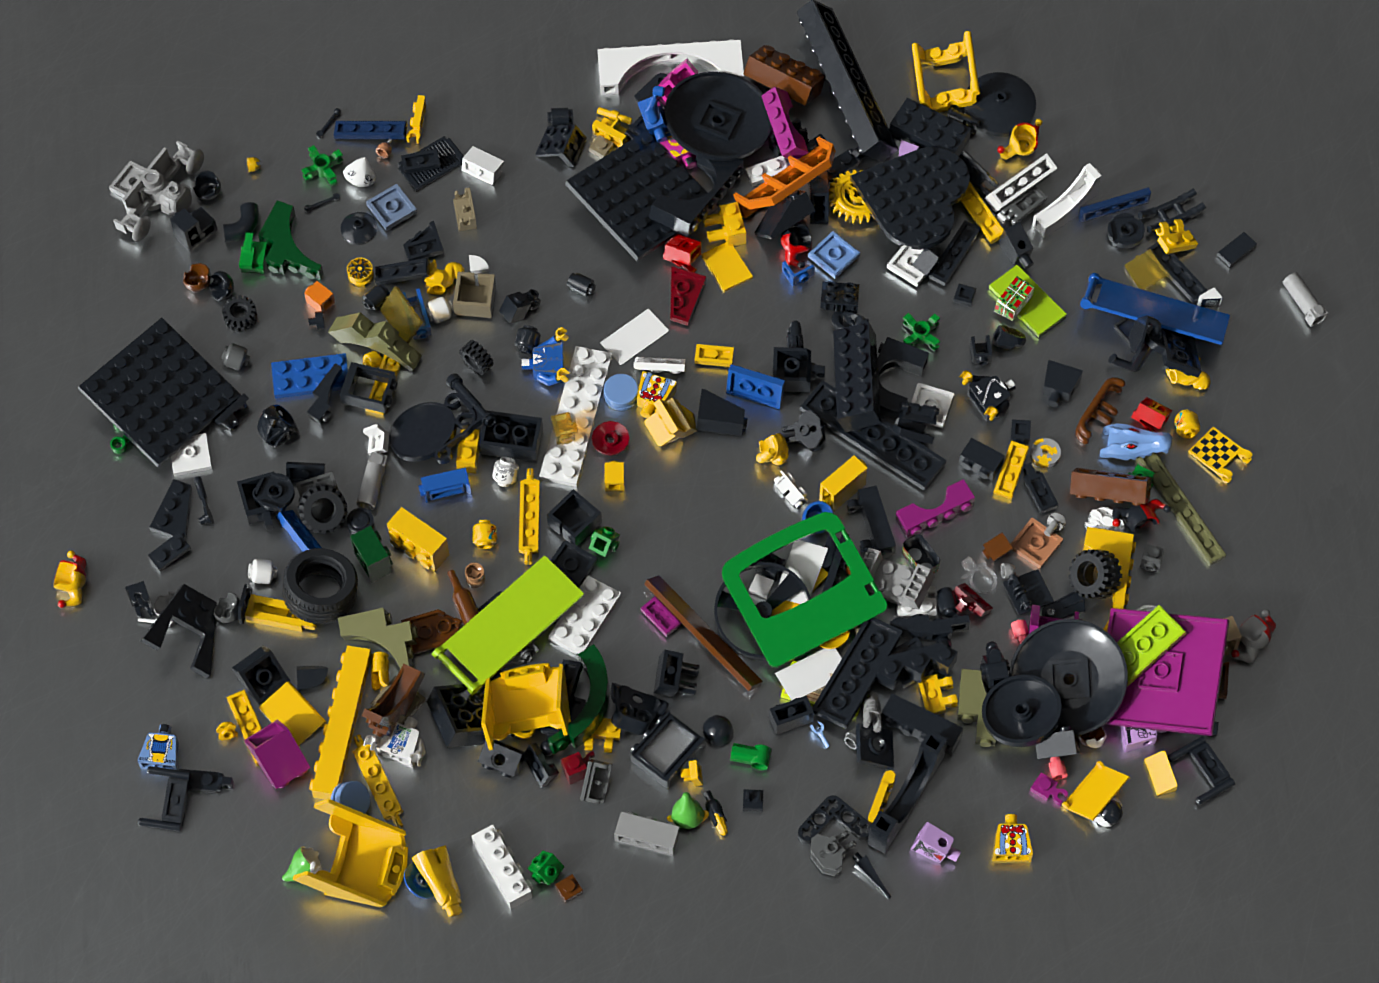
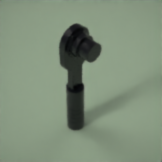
[194,476,214,525]

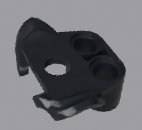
[610,682,669,735]

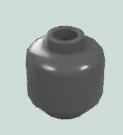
[221,343,250,371]

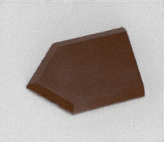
[401,609,463,654]

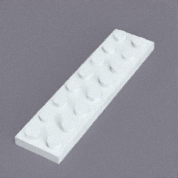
[539,346,612,487]

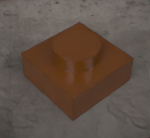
[555,874,583,903]

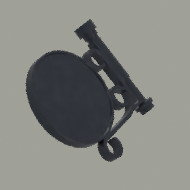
[389,373,497,464]

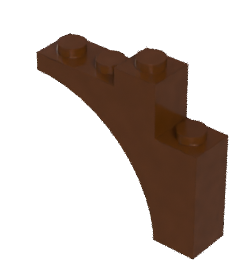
[362,663,426,738]

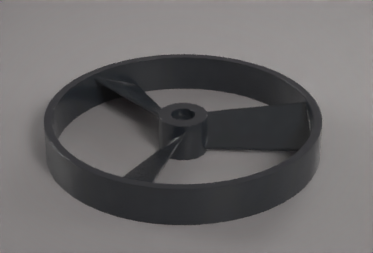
[714,562,811,661]

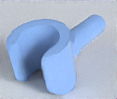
[810,721,830,748]

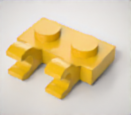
[1155,219,1198,254]
[918,674,958,715]
[584,718,622,753]

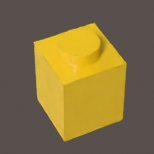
[605,461,624,492]

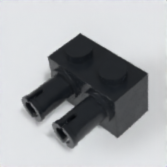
[653,649,700,697]

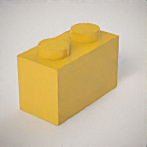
[456,429,481,474]

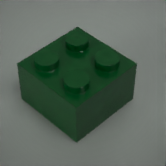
[350,526,393,583]

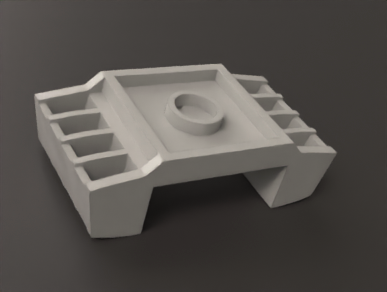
[863,548,935,610]

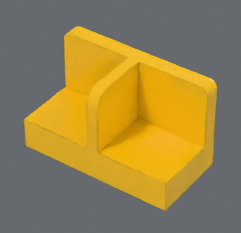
[592,117,630,148]

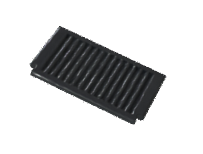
[398,136,464,191]

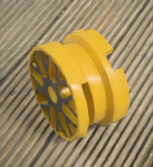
[347,257,374,287]

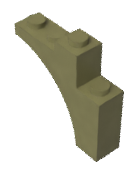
[328,312,422,371]
[338,608,418,670]
[957,669,996,747]

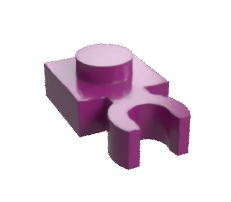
[1030,772,1068,806]

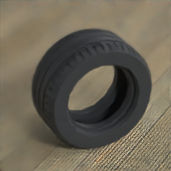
[282,548,358,624]

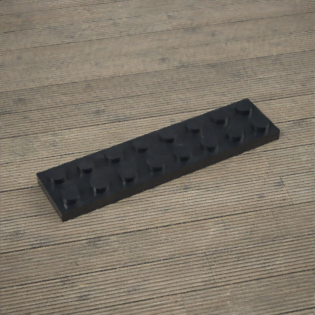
[800,380,946,490]

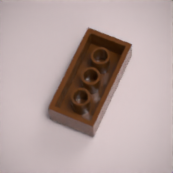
[743,45,825,106]

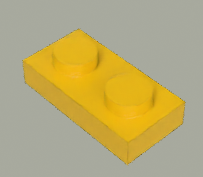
[695,344,734,367]

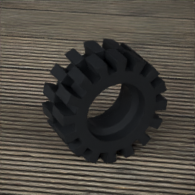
[222,295,257,332]
[459,340,494,375]

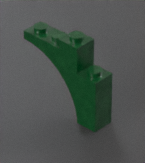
[258,200,324,280]

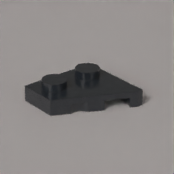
[403,221,444,261]

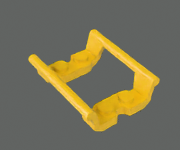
[912,31,980,112]

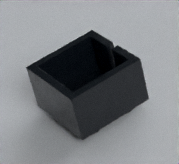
[547,489,602,546]

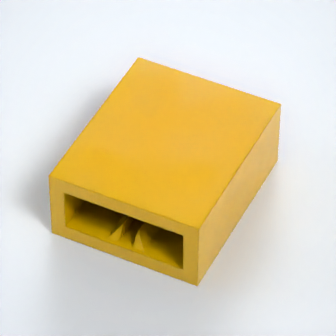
[819,455,867,511]

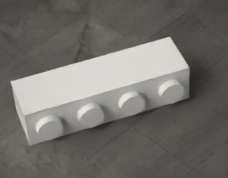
[985,154,1057,213]

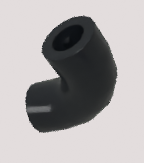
[223,202,259,242]

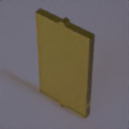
[380,286,423,344]

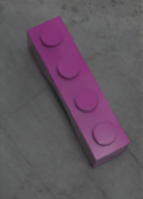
[762,87,809,159]
[895,479,975,538]

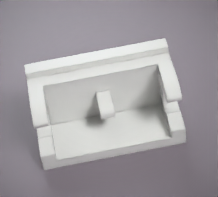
[462,146,504,185]

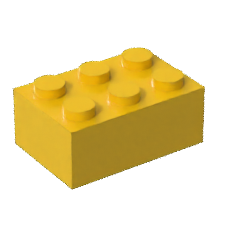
[387,507,450,571]

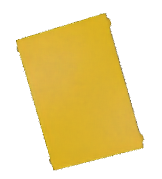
[701,242,753,292]

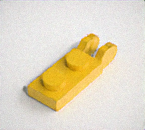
[868,770,896,824]

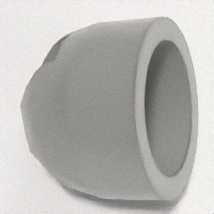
[1001,563,1016,579]

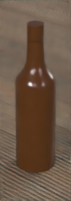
[447,570,480,625]

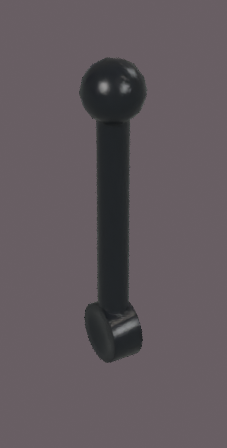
[316,108,341,138]
[304,193,340,212]

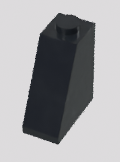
[808,170,829,224]
[696,389,748,436]

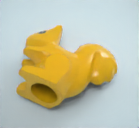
[424,259,465,295]
[1166,357,1211,390]

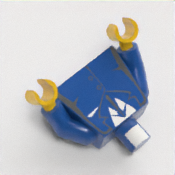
[522,327,570,386]

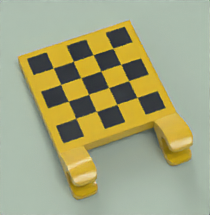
[1188,427,1253,483]

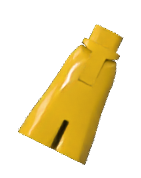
[412,845,463,917]

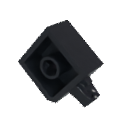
[773,347,825,392]
[237,471,285,531]

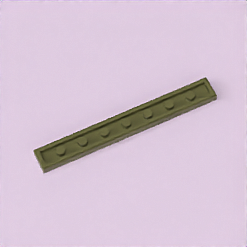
[1136,453,1226,566]

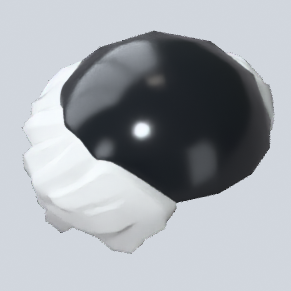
[1095,797,1123,827]

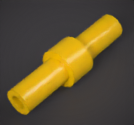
[597,107,633,125]

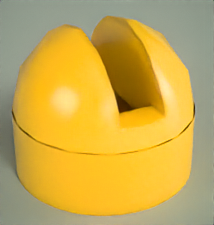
[247,157,261,172]

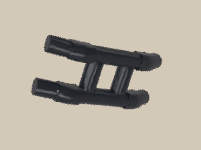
[1138,188,1206,233]

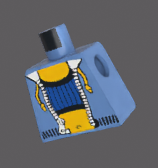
[138,724,179,770]

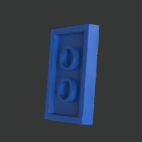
[726,364,785,409]

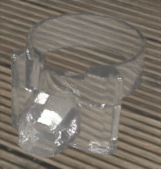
[961,557,997,594]

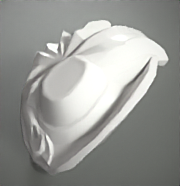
[1085,507,1125,532]

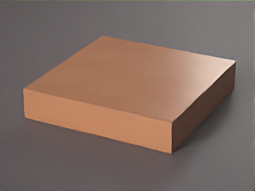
[1010,518,1063,569]

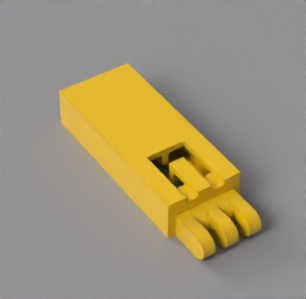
[245,594,316,632]

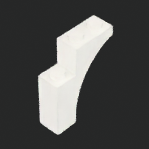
[1032,163,1101,238]

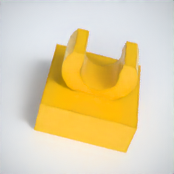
[681,760,703,786]

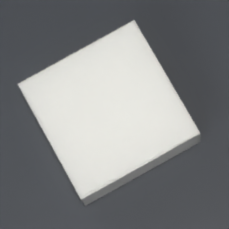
[749,574,774,600]

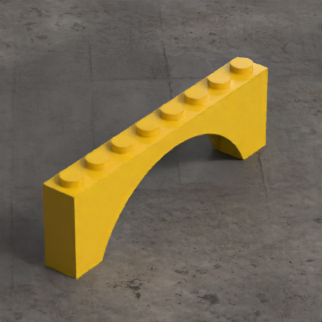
[1071,527,1136,676]

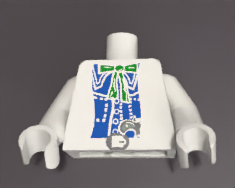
[363,717,426,768]

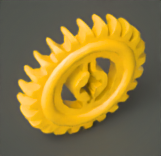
[829,170,875,224]

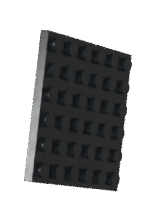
[565,130,719,261]
[78,317,241,467]

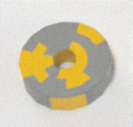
[1030,438,1061,468]

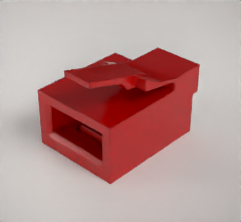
[663,234,701,273]
[1131,397,1173,432]

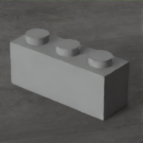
[614,811,680,856]

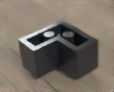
[170,207,218,252]

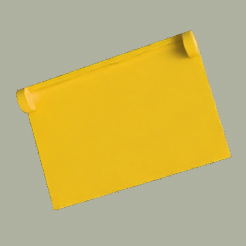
[258,681,327,746]
[1062,761,1130,821]

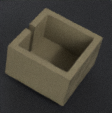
[453,272,496,318]

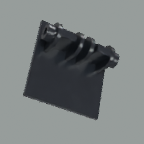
[820,281,860,313]
[1003,569,1054,615]

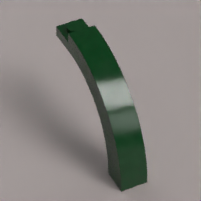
[548,644,610,754]

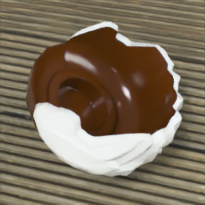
[1078,727,1107,748]

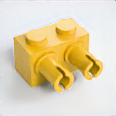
[703,202,746,246]

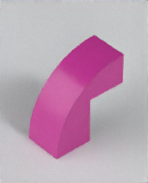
[658,58,698,102]

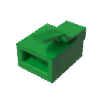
[239,233,269,274]

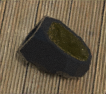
[992,325,1026,350]

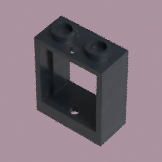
[340,362,398,413]

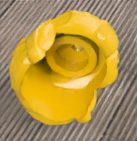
[756,433,789,466]

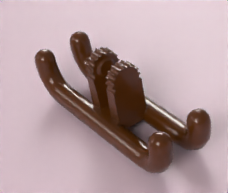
[1075,377,1125,445]

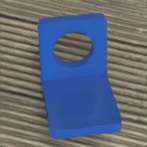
[782,261,815,286]

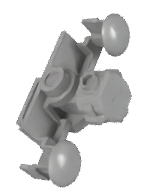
[109,141,204,241]

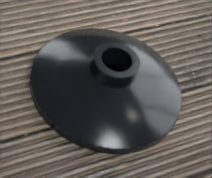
[340,212,377,244]

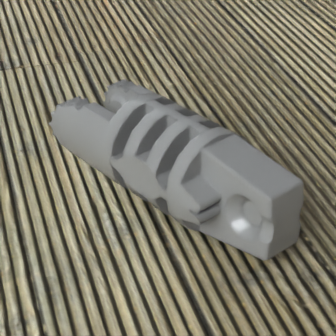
[863,691,881,732]

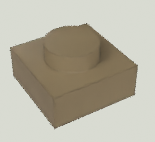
[589,135,614,158]

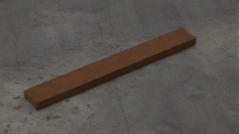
[644,575,763,691]

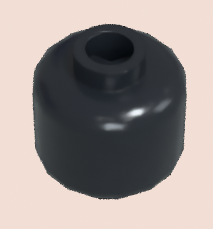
[515,325,541,354]

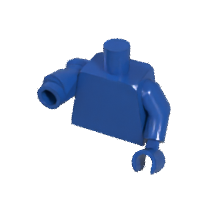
[637,86,669,143]

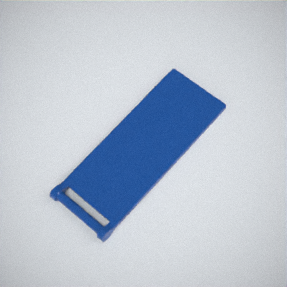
[1080,273,1230,345]

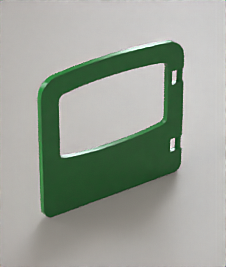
[722,512,887,668]

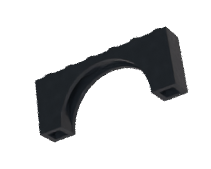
[649,155,744,237]
[868,730,947,854]

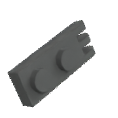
[1000,185,1047,225]

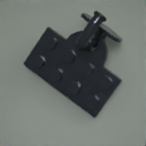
[1108,315,1202,377]

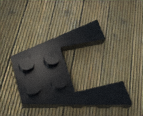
[141,584,217,678]

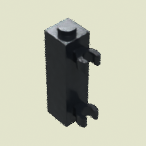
[847,485,896,558]

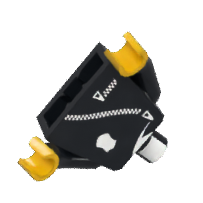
[959,370,1016,421]

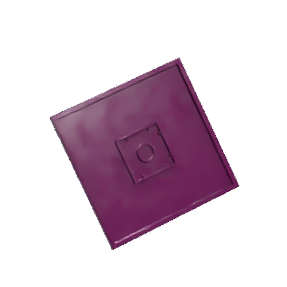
[1106,608,1229,736]

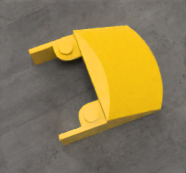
[481,663,571,750]
[293,799,408,907]

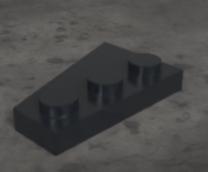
[149,479,192,540]

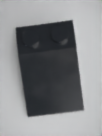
[754,190,815,239]

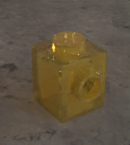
[551,412,578,445]

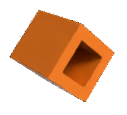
[304,281,335,314]

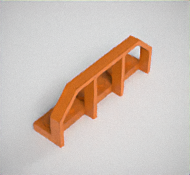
[733,137,836,218]

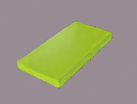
[989,265,1067,338]
[1117,605,1187,687]

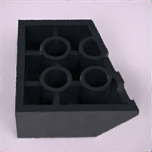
[426,684,486,748]

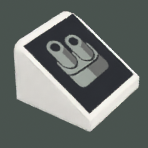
[1197,288,1222,308]

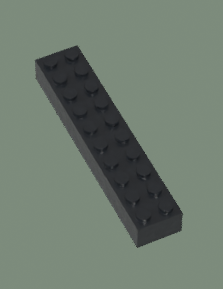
[797,0,899,162]

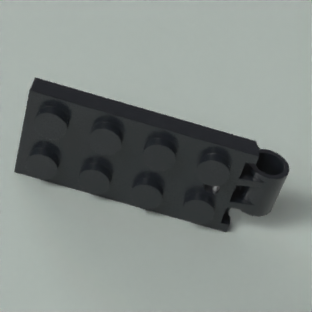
[550,540,598,624]

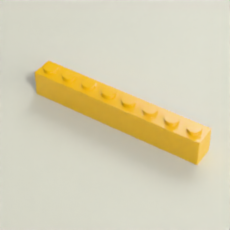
[310,645,371,800]

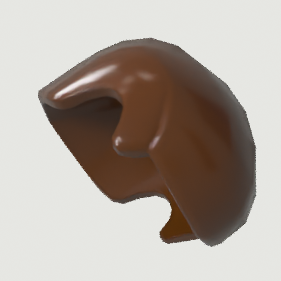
[183,263,211,292]

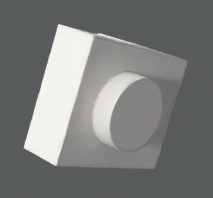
[363,424,389,456]

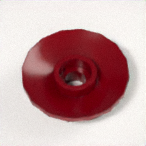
[592,421,630,456]

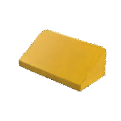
[1144,750,1178,796]

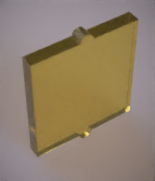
[1124,249,1167,290]

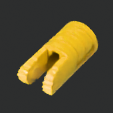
[371,652,389,691]

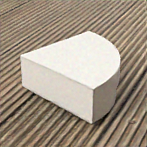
[469,255,489,274]

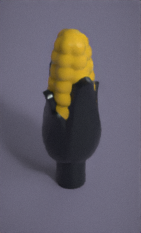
[703,790,728,836]

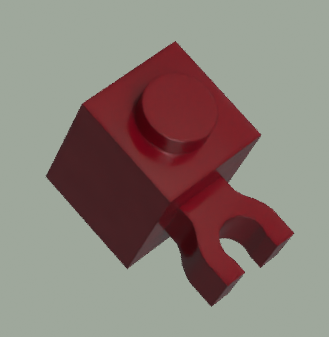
[561,751,595,785]

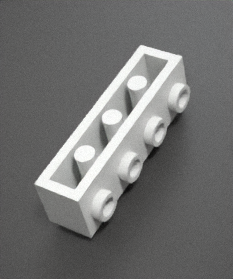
[472,825,533,909]

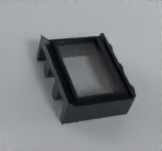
[630,711,706,789]

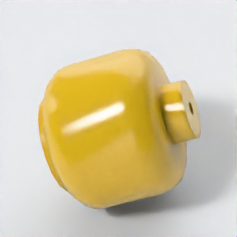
[362,351,382,368]

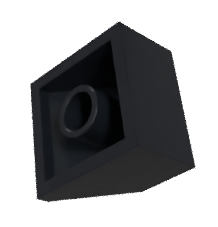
[232,645,290,704]

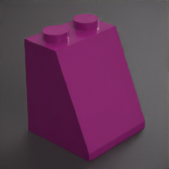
[244,719,311,789]

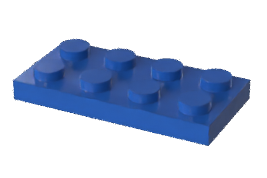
[271,353,348,399]

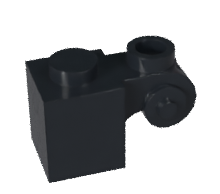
[499,289,541,324]

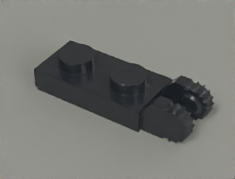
[959,150,999,196]

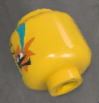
[1174,409,1200,439]
[472,520,497,549]

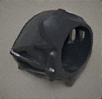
[257,404,299,448]

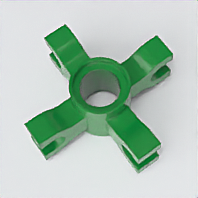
[301,145,344,186]
[902,313,940,352]

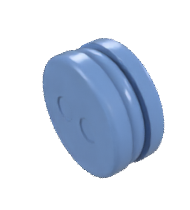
[604,374,639,411]
[331,781,370,814]

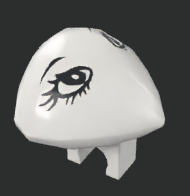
[343,157,377,187]

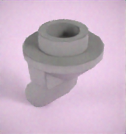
[1044,512,1066,537]

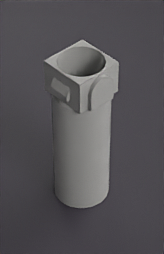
[1283,272,1328,327]
[356,452,387,510]

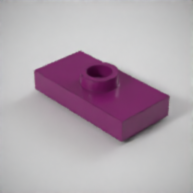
[641,596,681,637]

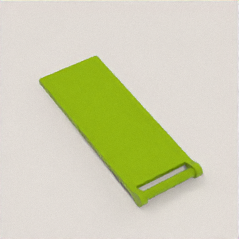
[432,556,584,695]

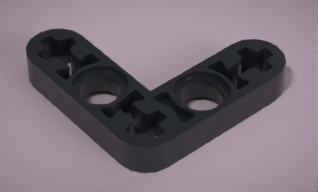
[798,795,871,844]

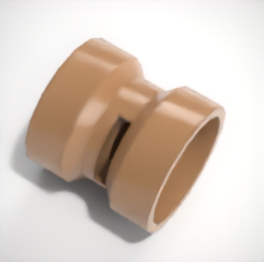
[465,562,485,588]

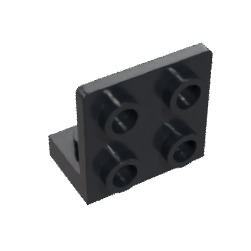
[535,124,587,167]

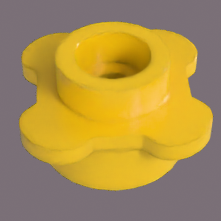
[216,722,238,741]

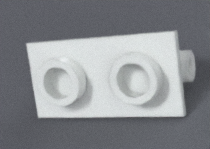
[774,470,810,509]

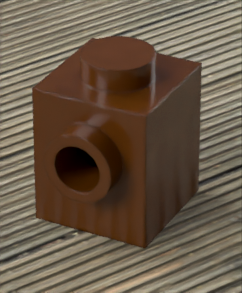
[982,532,1013,562]

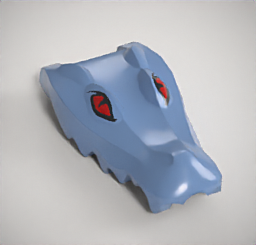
[1100,423,1172,460]

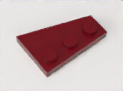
[670,266,706,326]

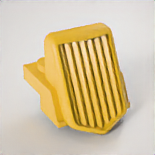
[645,398,697,447]

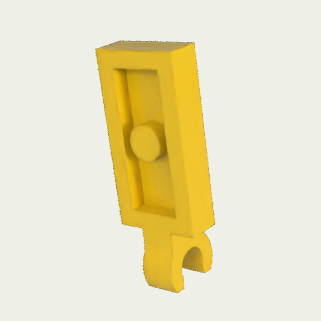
[406,95,427,144]

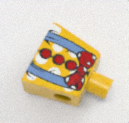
[637,371,677,418]
[992,814,1033,862]

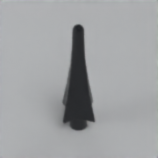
[852,852,891,899]

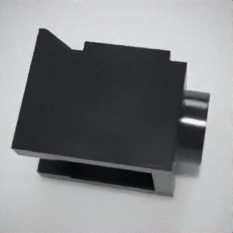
[970,335,992,366]
[756,553,786,582]

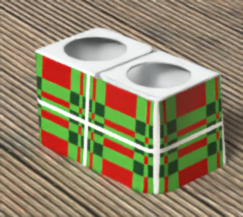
[994,276,1034,321]

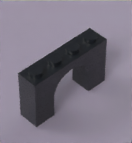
[877,337,929,421]

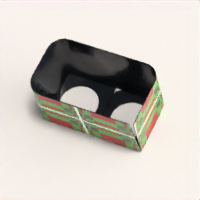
[902,534,940,574]

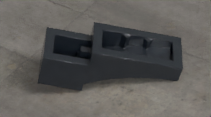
[307,363,343,424]

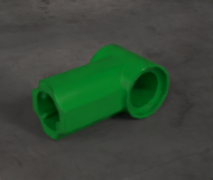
[730,743,772,770]

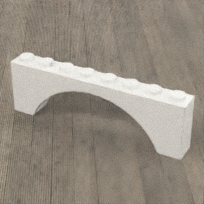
[598,39,744,95]

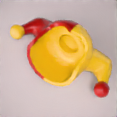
[997,119,1043,160]
[54,550,87,608]

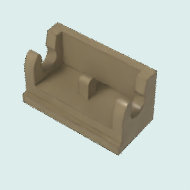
[453,187,477,232]

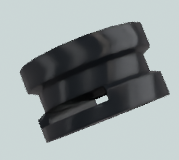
[347,507,375,535]

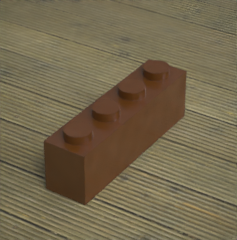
[1070,468,1152,506]

